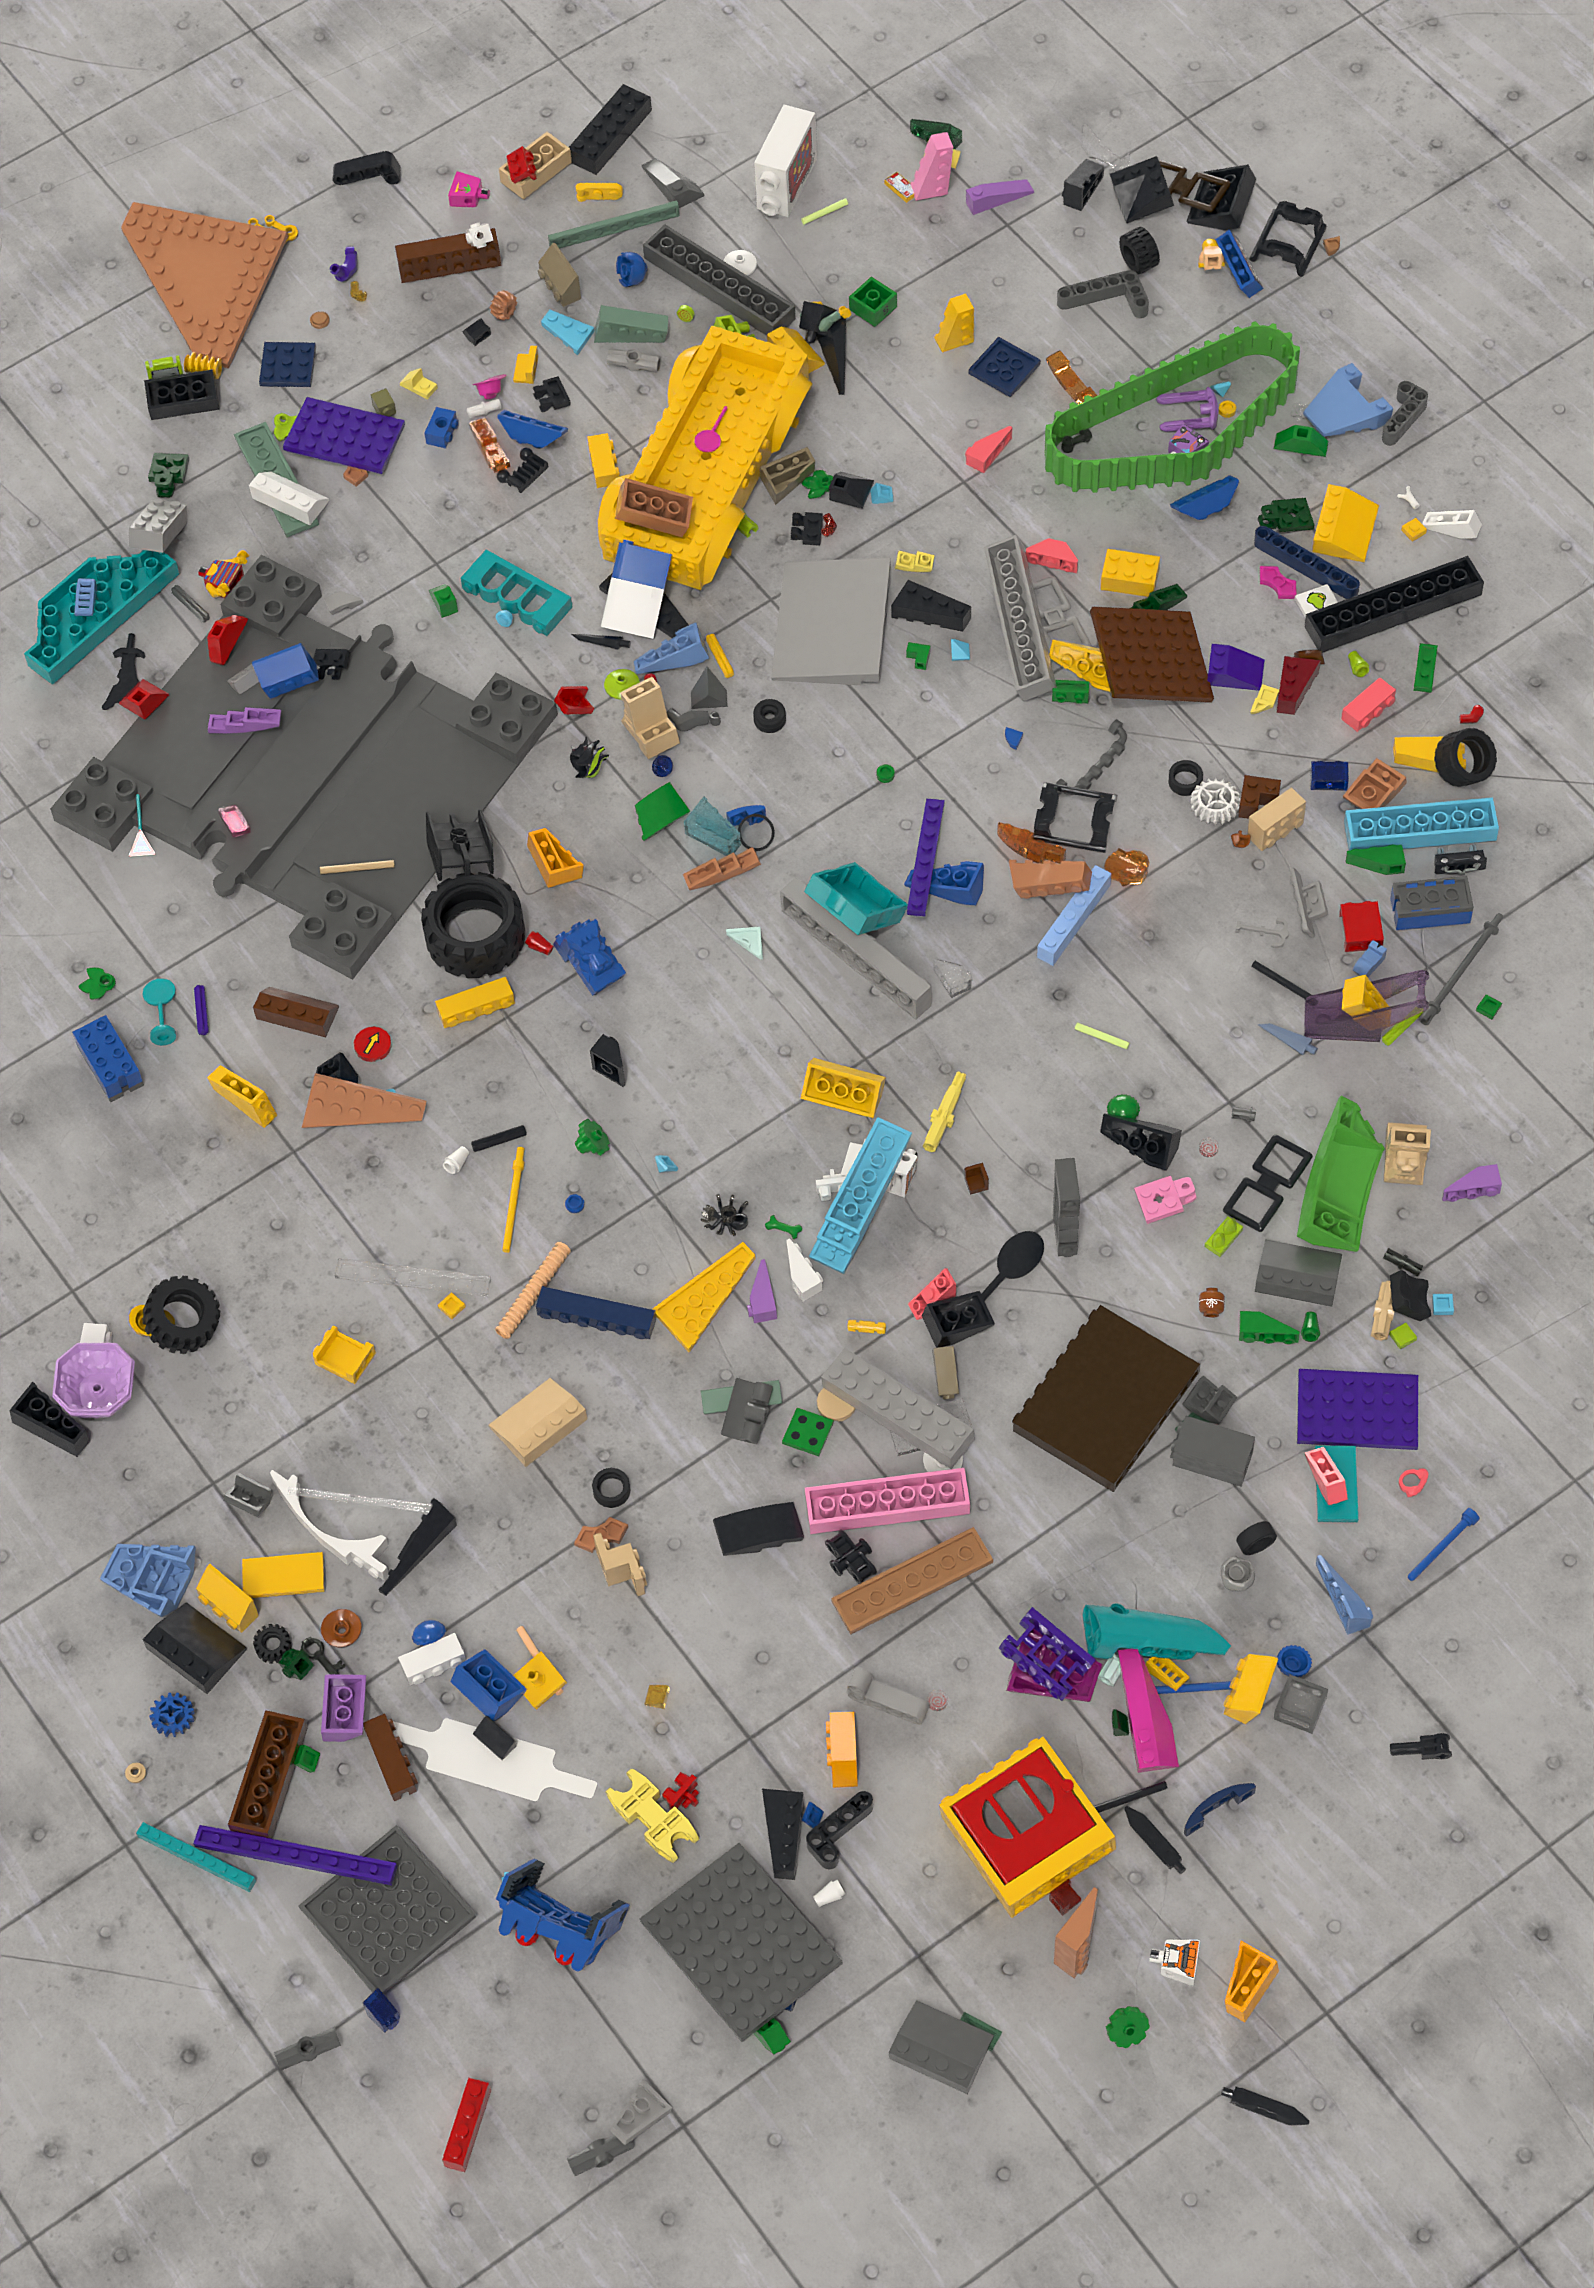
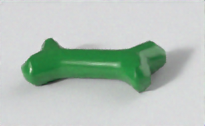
[765,1215,802,1240]

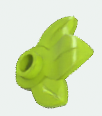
[274,413,297,442]

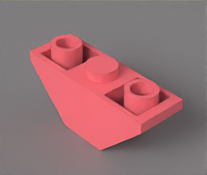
[1026,538,1078,573]
[908,1268,956,1320]

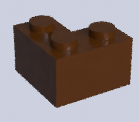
[1238,775,1281,819]

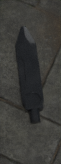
[1124,1806,1186,1874]
[1221,2087,1310,2126]

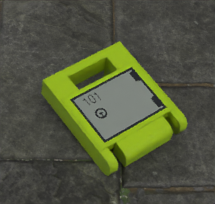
[145,355,184,379]

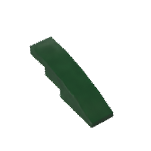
[1131,584,1188,610]

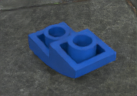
[726,805,766,828]

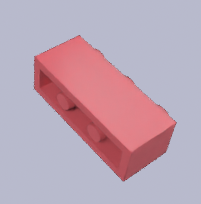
[1341,677,1396,732]

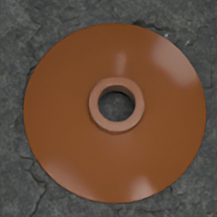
[321,1609,362,1648]

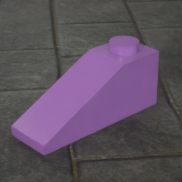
[747,1259,777,1323]

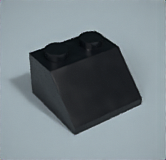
[590,1034,625,1087]

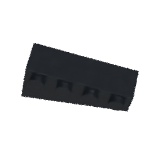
[891,580,971,632]
[9,1382,89,1457]
[762,1788,804,1880]

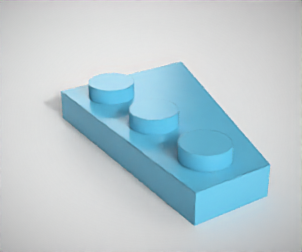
[541,309,595,355]

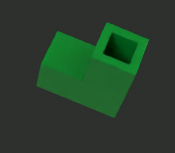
[906,642,931,670]

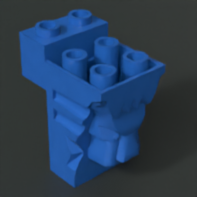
[553,919,626,996]

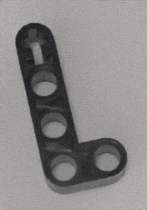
[332,151,401,185]
[806,1791,873,1870]

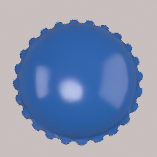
[412,1620,446,1646]
[1277,1645,1312,1677]

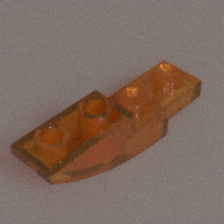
[469,417,510,473]
[997,822,1066,864]

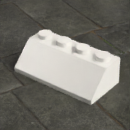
[249,472,329,525]

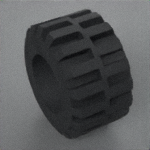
[1119,226,1160,275]

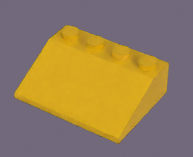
[1312,484,1379,562]

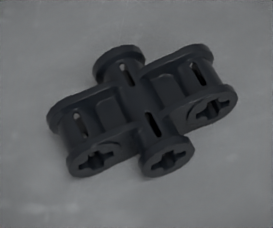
[825,1530,877,1584]

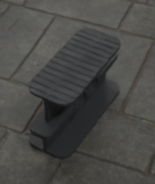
[426,810,494,881]

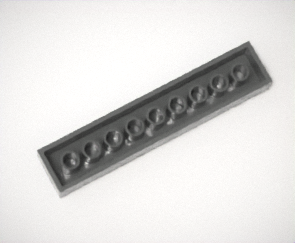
[643,224,796,335]

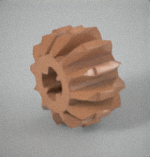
[489,290,518,321]

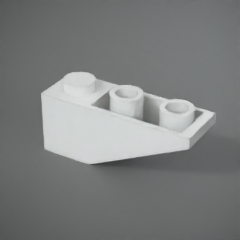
[786,1239,823,1302]

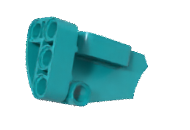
[1083,1603,1231,1660]

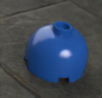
[616,252,647,287]

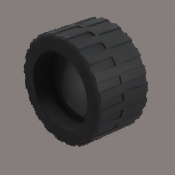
[1434,728,1497,787]

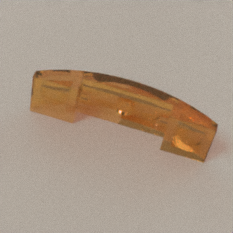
[1046,350,1098,404]

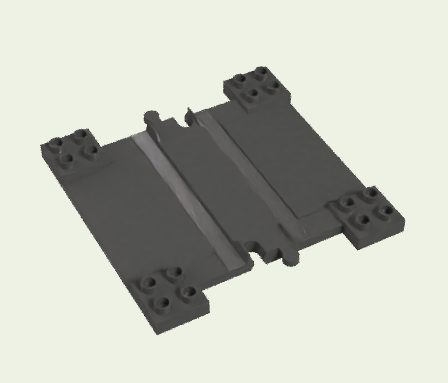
[50,555,558,980]

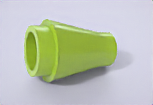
[1348,651,1369,677]

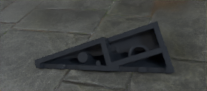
[817,316,846,395]
[378,1498,457,1596]

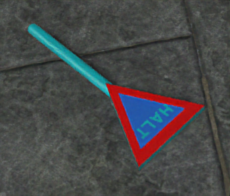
[128,794,156,857]

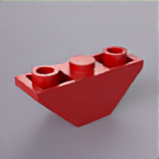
[207,615,248,666]

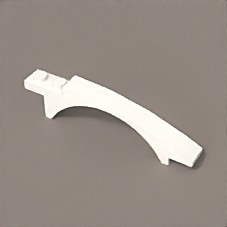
[270,1470,389,1581]

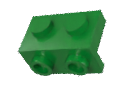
[1052,680,1089,704]

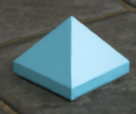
[1209,381,1231,397]
[655,1155,678,1173]

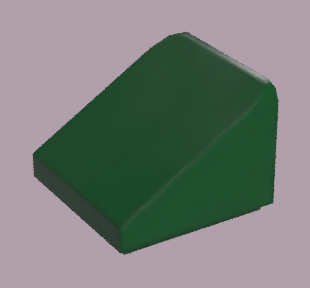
[1112,1709,1129,1736]

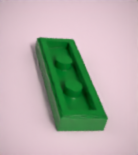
[1413,643,1438,693]

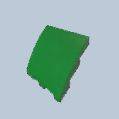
[635,782,690,841]

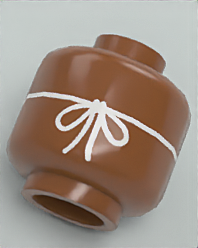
[1199,1287,1225,1318]

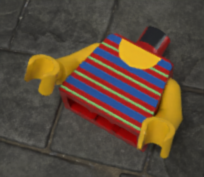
[198,550,250,598]

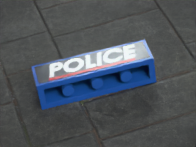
[1215,230,1264,298]

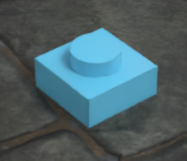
[1432,1294,1454,1315]

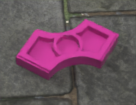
[1259,566,1296,599]

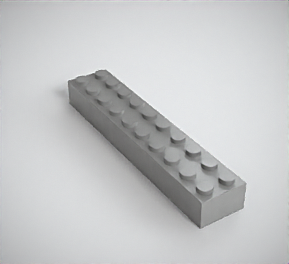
[984,534,1057,701]
[780,877,932,1020]

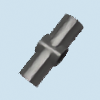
[274,2027,341,2071]
[567,2135,634,2176]

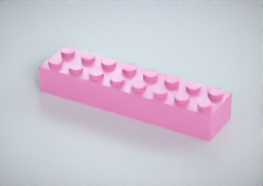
[805,1468,970,1534]

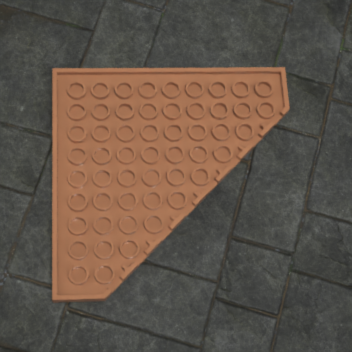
[121,202,288,368]

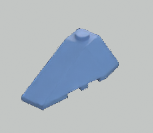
[633,622,709,674]
[1316,1555,1373,1635]

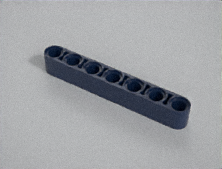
[1254,526,1360,599]

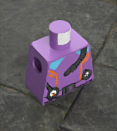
[1168,423,1209,454]

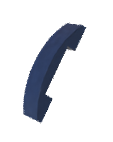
[1184,1783,1256,1837]

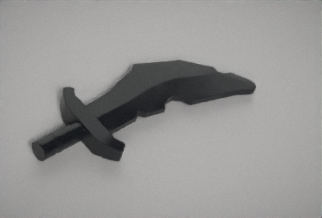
[102,633,146,710]

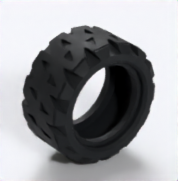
[421,872,525,978]

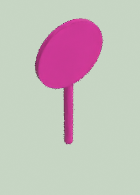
[695,406,727,452]

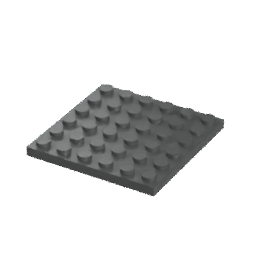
[299,1825,476,1999]

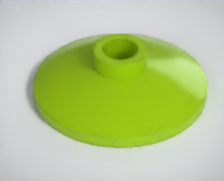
[604,669,640,700]

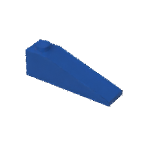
[904,861,984,906]

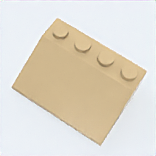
[488,1378,587,1467]

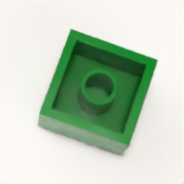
[849,276,897,327]

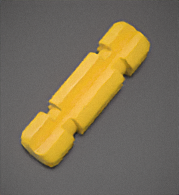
[847,1320,886,1334]

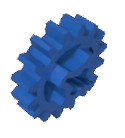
[149,1692,195,1737]

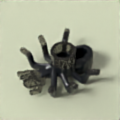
[701,1194,749,1236]

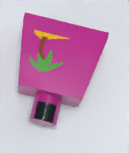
[448,171,490,207]

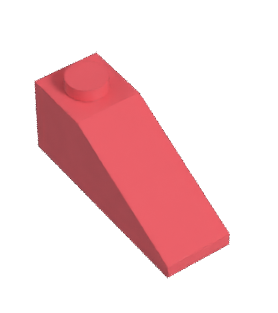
[965,426,1012,473]
[1305,1447,1348,1505]

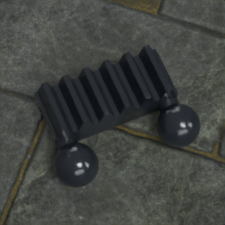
[496,447,549,493]

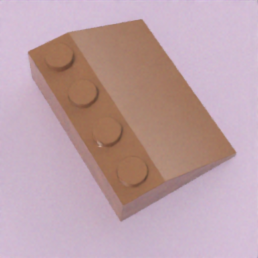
[1054,1887,1098,1978]

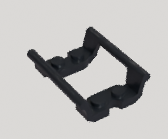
[1249,201,1327,277]
[1033,782,1118,853]

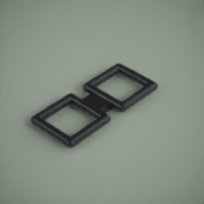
[1223,1134,1313,1232]

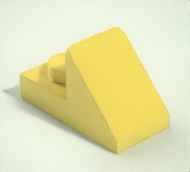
[400,368,438,400]

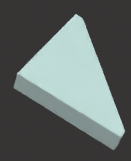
[726,927,763,959]

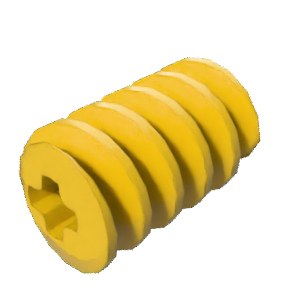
[184,352,222,379]

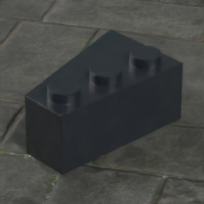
[1062,159,1104,211]

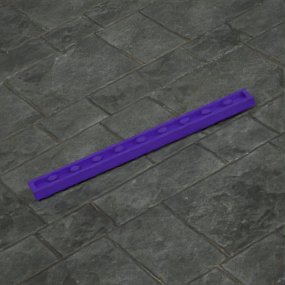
[193,1825,398,1885]

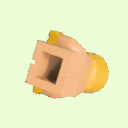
[1198,238,1225,270]

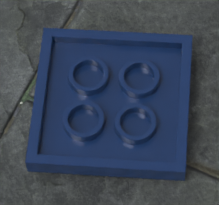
[968,336,1041,397]
[259,342,316,387]

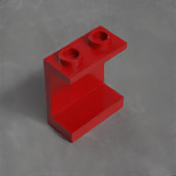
[1339,901,1384,952]

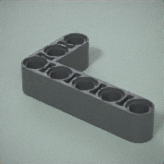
[1057,270,1149,318]

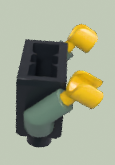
[799,301,852,343]

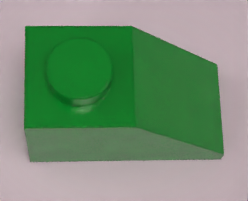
[429,584,458,618]
[753,2018,791,2055]

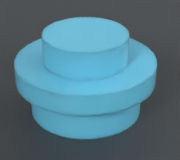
[496,610,513,627]

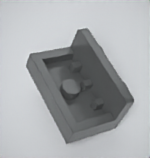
[223,1473,272,1517]

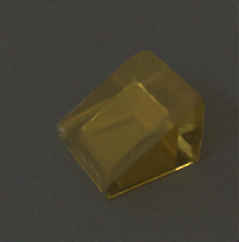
[644,1685,669,1709]

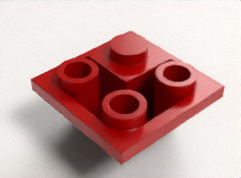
[119,679,169,719]

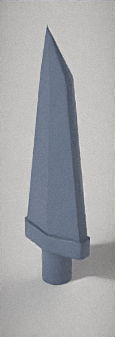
[1257,1023,1318,1055]

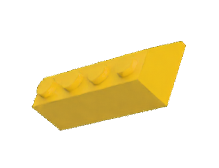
[801,1058,886,1118]

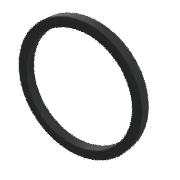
[738,814,775,851]

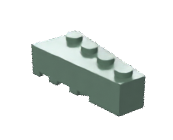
[594,305,668,343]

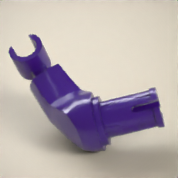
[330,246,357,282]

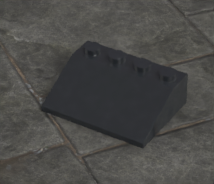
[1187,164,1256,231]
[142,1602,247,1694]

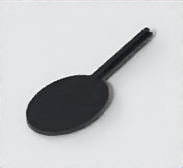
[981,1231,1044,1301]

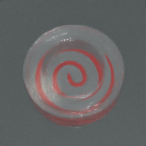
[1199,1137,1219,1157]
[927,1689,948,1711]

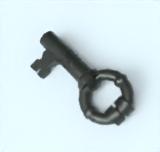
[301,1637,345,1675]

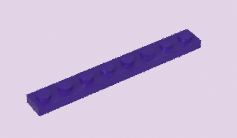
[907,798,945,917]

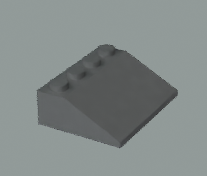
[1255,1239,1342,1307]
[889,2000,994,2095]

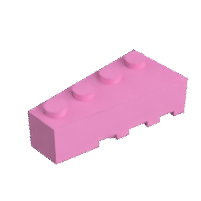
[911,132,953,201]

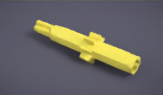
[923,1072,966,1152]

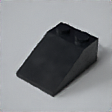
[922,1291,995,1348]

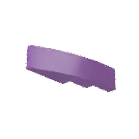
[208,708,281,733]

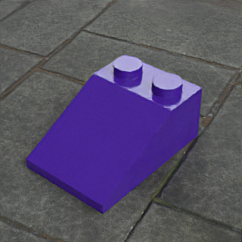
[1207,643,1265,691]

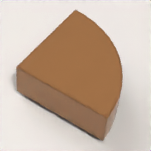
[1323,236,1340,256]

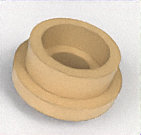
[125,1763,146,1783]

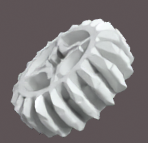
[1190,778,1240,825]

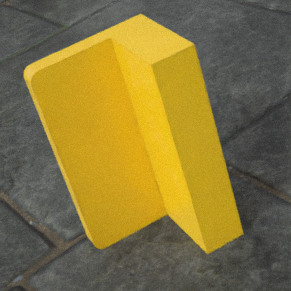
[513,345,538,384]

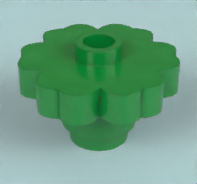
[575,1119,610,1156]
[1106,2006,1150,2048]

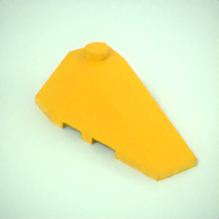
[1049,639,1111,692]

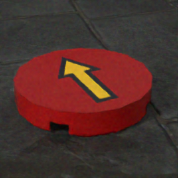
[354,1026,392,1062]

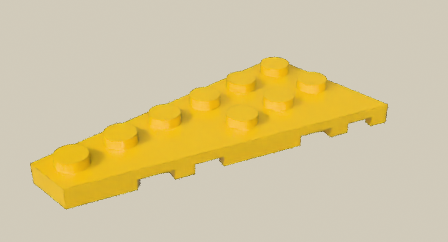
[652,1242,755,1352]

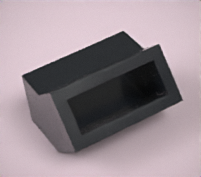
[462,318,491,346]

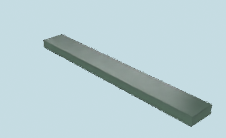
[548,201,679,249]

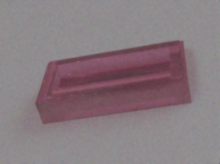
[219,805,250,838]

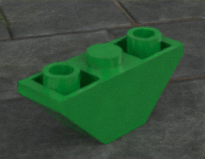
[1274,425,1329,457]

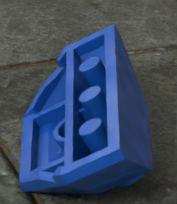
[497,410,568,448]
[1170,475,1239,520]

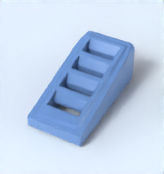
[75,579,97,616]

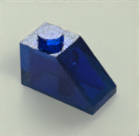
[362,1988,400,2033]

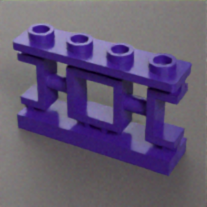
[999,1607,1096,1701]

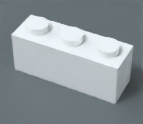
[398,1633,466,1685]

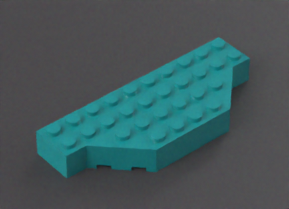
[24,550,179,685]

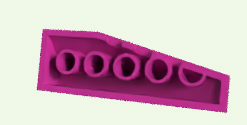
[1118,1649,1179,1773]

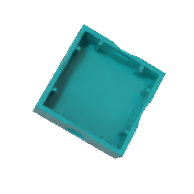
[804,862,908,935]

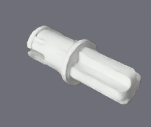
[467,398,501,418]

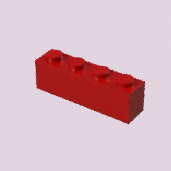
[442,2077,491,2172]

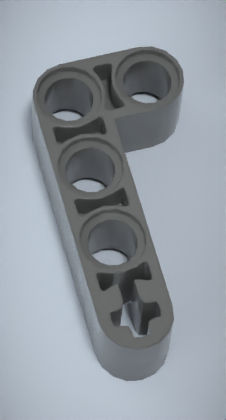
[1382,381,1428,446]

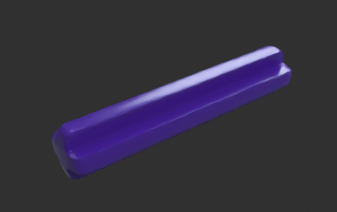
[194,985,209,1035]

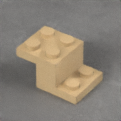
[593,1533,647,1596]

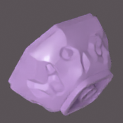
[52,1343,135,1418]

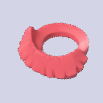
[1399,1468,1428,1497]

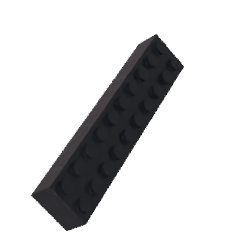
[1304,556,1484,653]

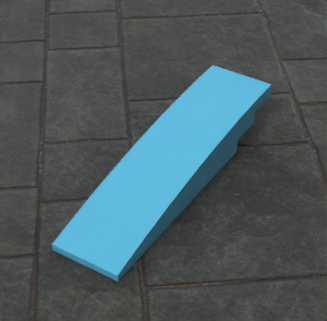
[809,1117,912,1274]

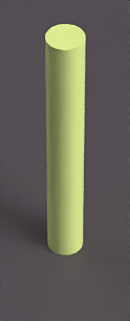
[801,198,848,225]
[1075,1022,1130,1049]

